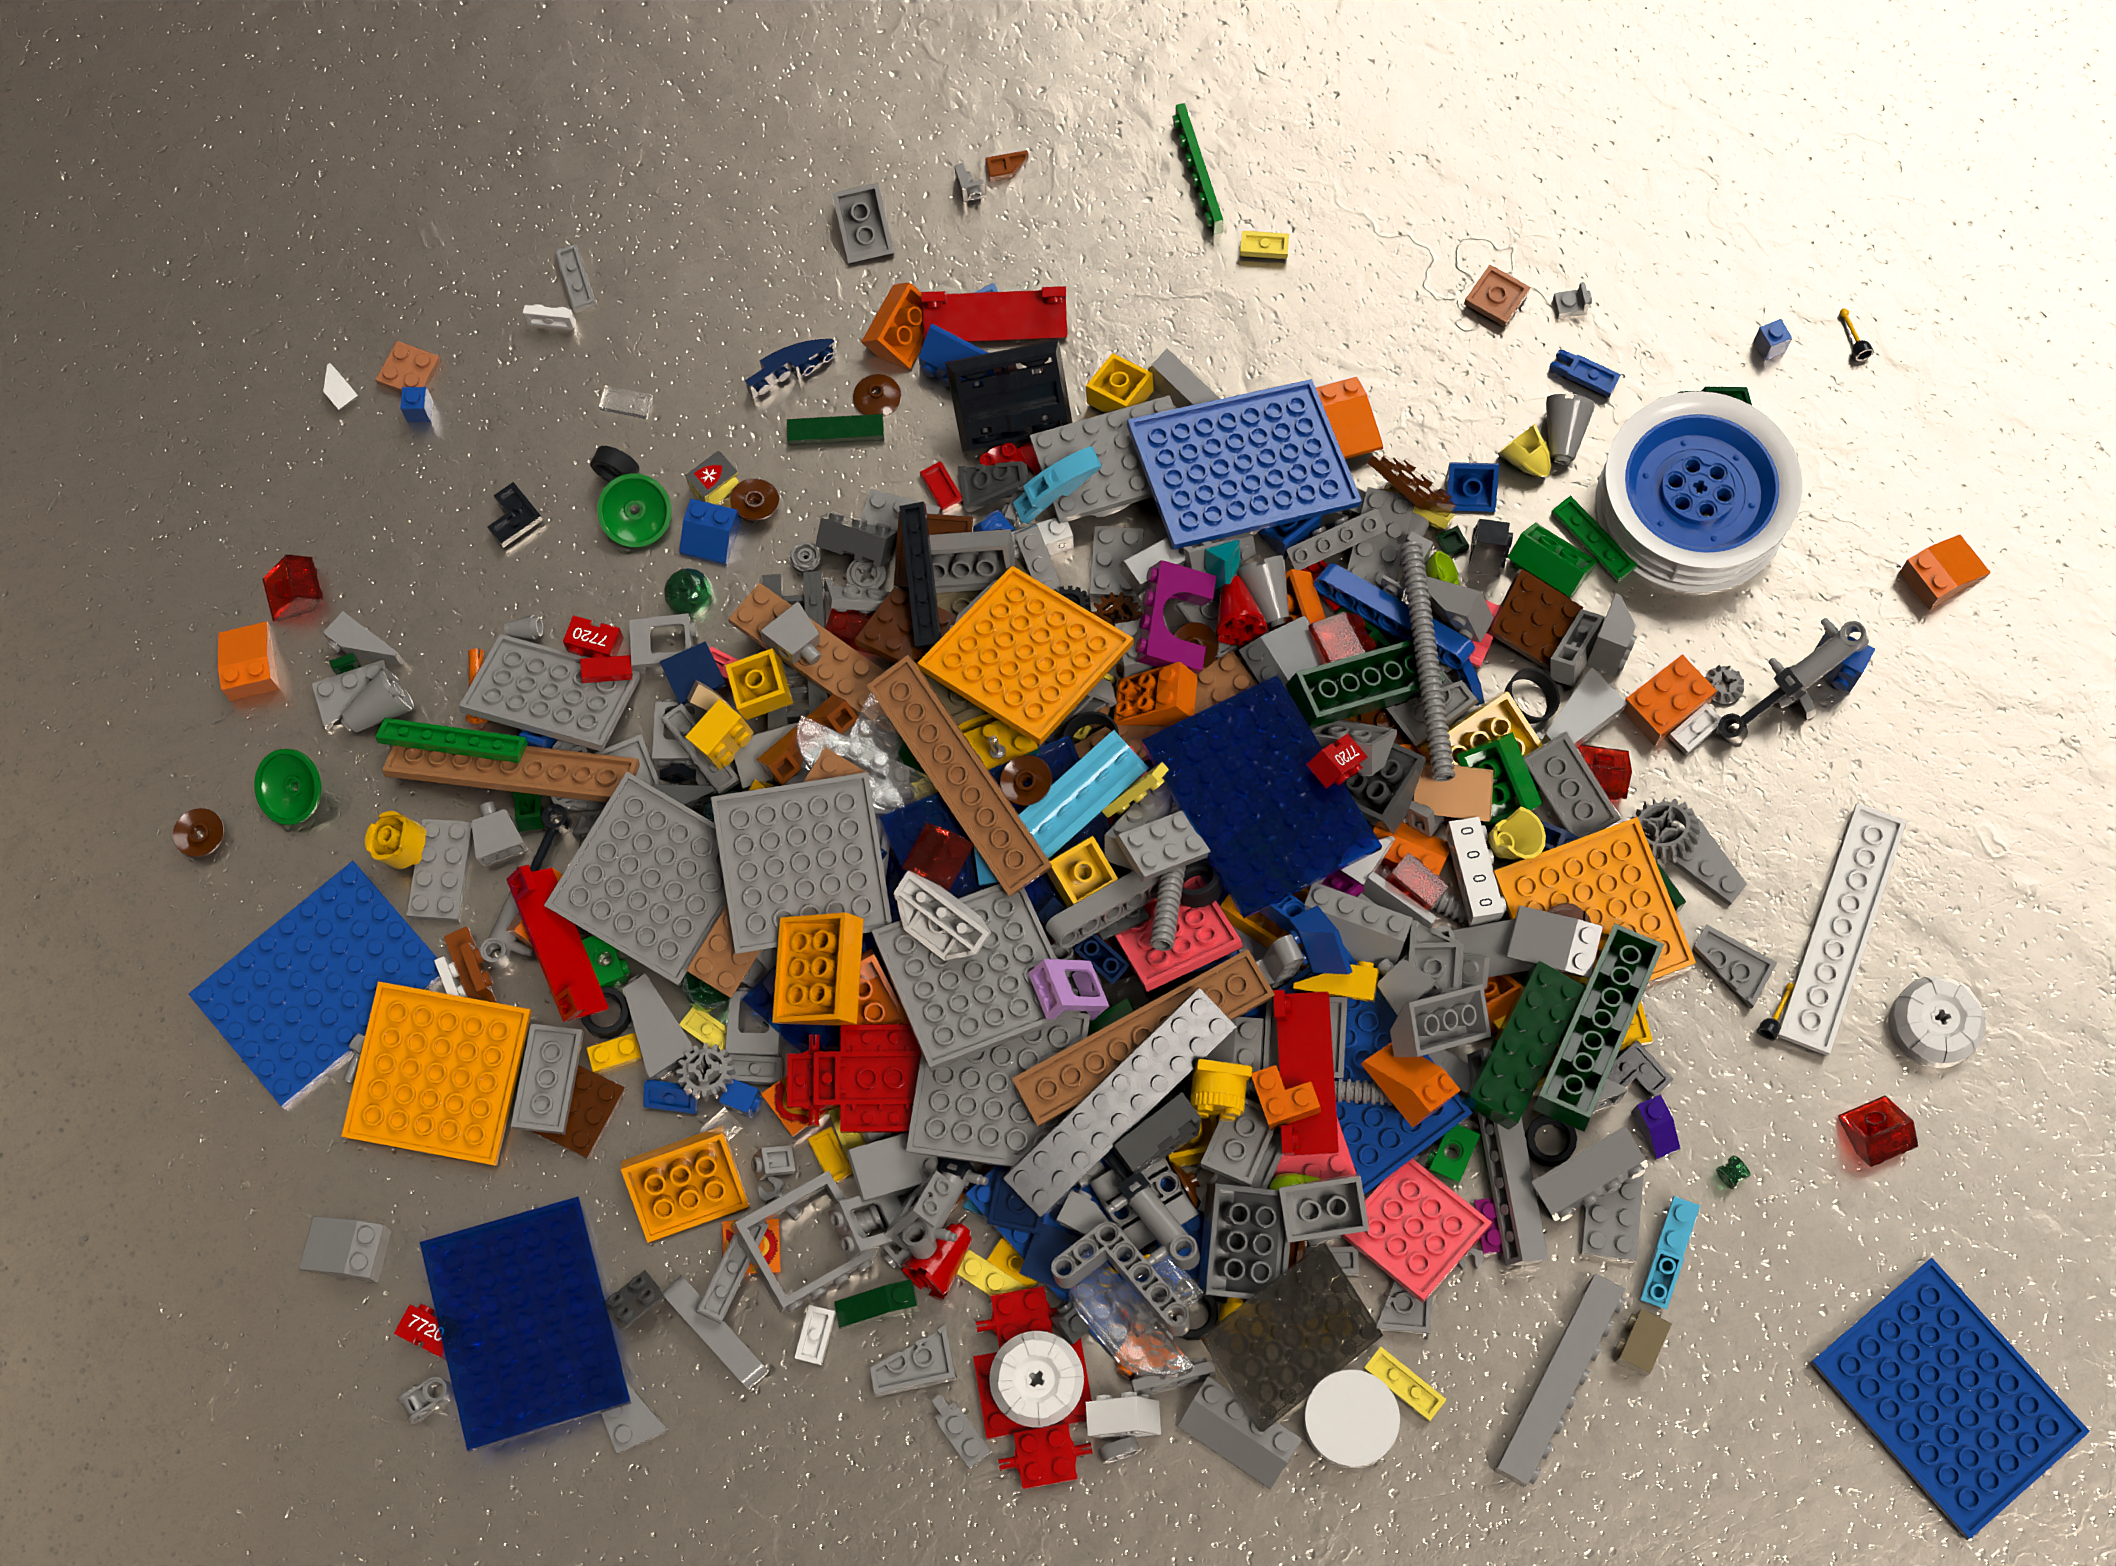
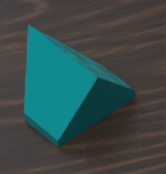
[1205,540,1241,591]

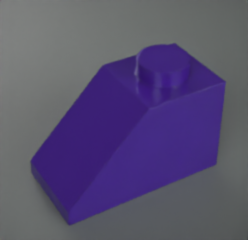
[1631,1094,1681,1160]

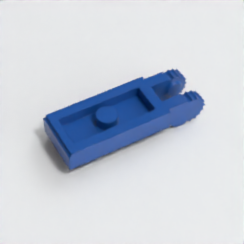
[1549,349,1621,398]

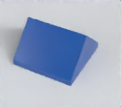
[1446,462,1499,512]
[1258,515,1322,559]

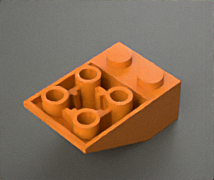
[1114,662,1198,726]

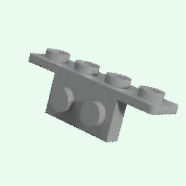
[1287,508,1387,570]

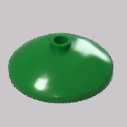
[597,473,672,547]
[254,749,322,825]

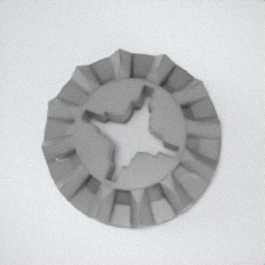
[847,558,886,592]
[1705,665,1745,704]

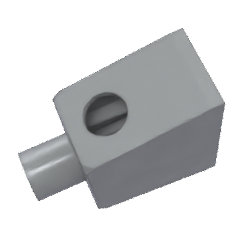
[761,602,822,665]
[471,802,528,867]
[1377,959,1443,1015]

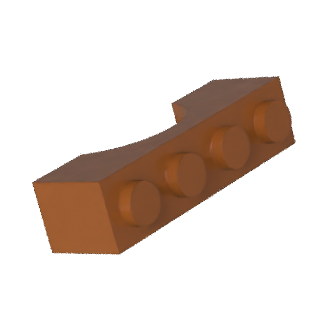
[756,694,859,785]

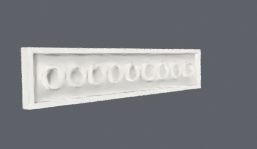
[1778,803,1907,1056]

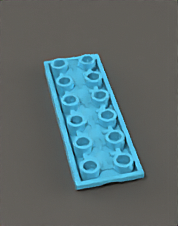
[1019,730,1149,859]

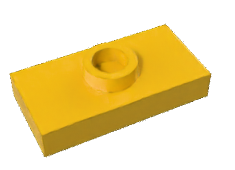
[987,1238,1038,1289]

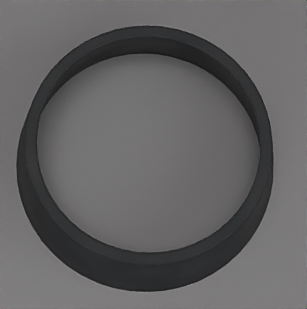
[1504,668,1560,724]
[1063,711,1119,763]

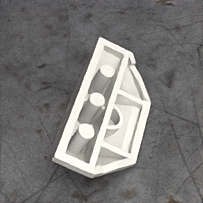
[894,871,991,961]

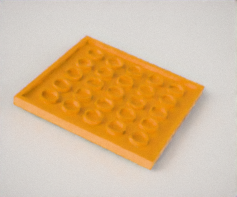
[917,566,1134,745]
[1493,817,1696,981]
[341,981,532,1166]

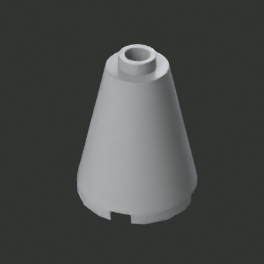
[1546,394,1595,465]
[1236,555,1289,628]
[341,668,414,733]

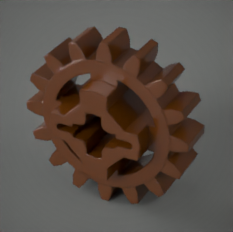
[1091,592,1143,626]

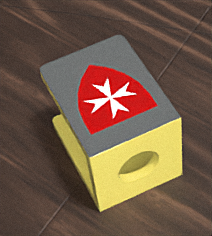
[685,451,740,505]

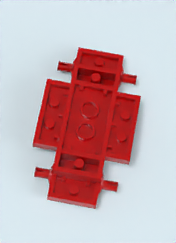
[787,1024,922,1133]
[973,1286,1093,1490]

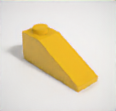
[1293,961,1379,1003]

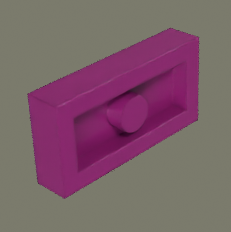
[1322,867,1364,897]
[1473,1198,1503,1255]

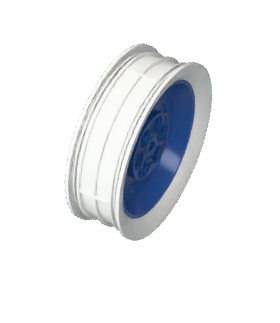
[1595,392,1803,594]

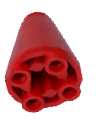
[1216,576,1268,648]

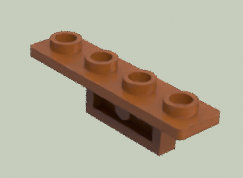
[444,927,498,1003]

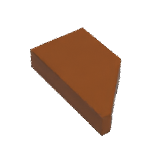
[985,150,1028,182]

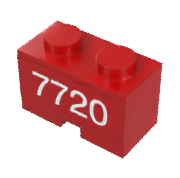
[563,615,624,658]
[1306,733,1368,789]
[394,1303,462,1360]

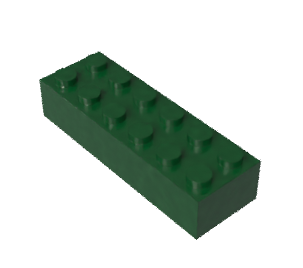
[1285,639,1446,730]
[1462,960,1586,1130]

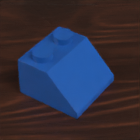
[679,499,741,565]
[1815,630,1876,692]
[1289,905,1353,974]

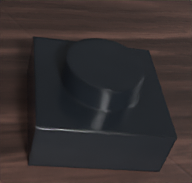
[660,762,696,785]

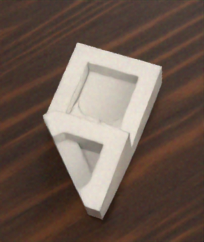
[323,363,358,411]

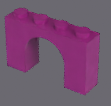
[1135,560,1216,674]

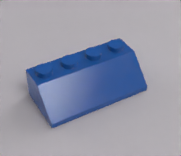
[919,324,993,387]

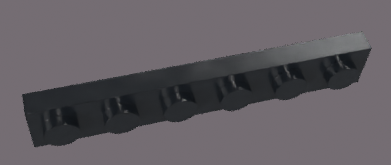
[899,501,941,650]

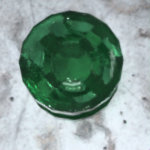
[1716,1155,1751,1190]

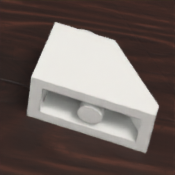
[1337,836,1396,885]

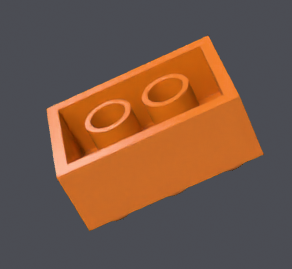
[1623,654,1717,746]

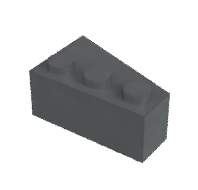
[815,512,897,568]
[1113,1092,1201,1175]

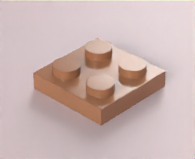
[1464,264,1531,327]
[376,341,442,393]

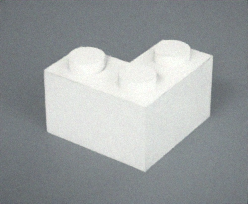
[1086,1392,1161,1438]

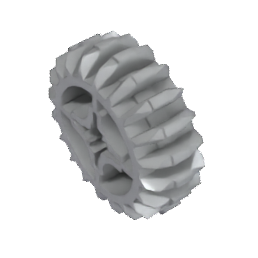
[1631,797,1701,865]

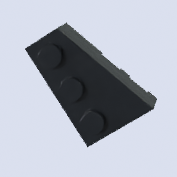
[1468,519,1513,577]

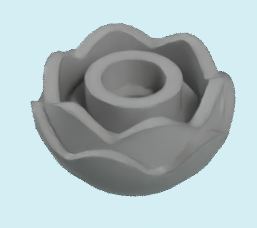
[790,542,821,572]

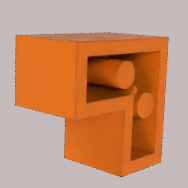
[1251,1065,1321,1130]

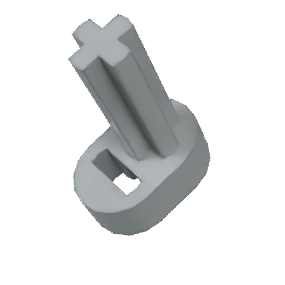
[1099,1435,1140,1464]

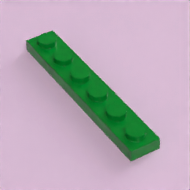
[1172,103,1224,235]
[375,718,528,763]

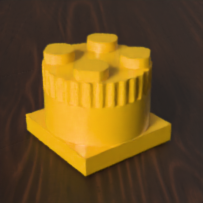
[1189,1059,1252,1122]

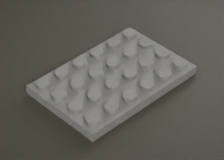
[1030,395,1175,524]
[459,634,640,752]

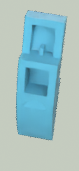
[1013,446,1102,524]
[1640,1196,1700,1309]

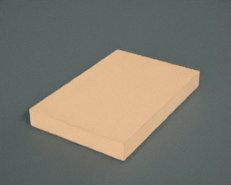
[1414,762,1494,822]

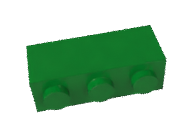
[1508,522,1598,597]
[1457,732,1542,826]

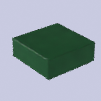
[1435,525,1469,557]
[329,653,361,675]

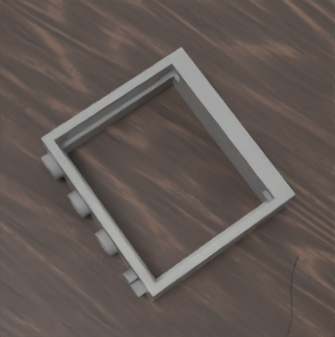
[732,1171,877,1313]

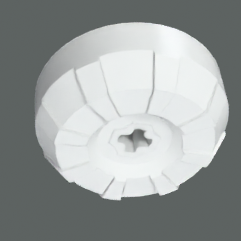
[1890,976,1986,1068]
[990,1331,1084,1427]
[1304,1370,1400,1468]

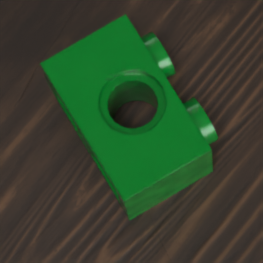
[582,935,630,988]
[1425,1124,1481,1188]

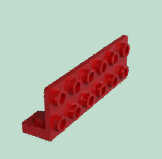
[921,286,1068,342]
[506,865,609,1022]
[1273,990,1339,1156]

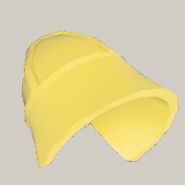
[1497,424,1551,477]
[1488,807,1546,859]

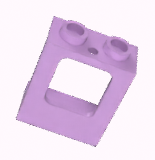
[1028,959,1109,1020]

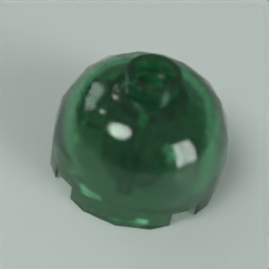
[664,568,715,619]
[682,972,731,1013]

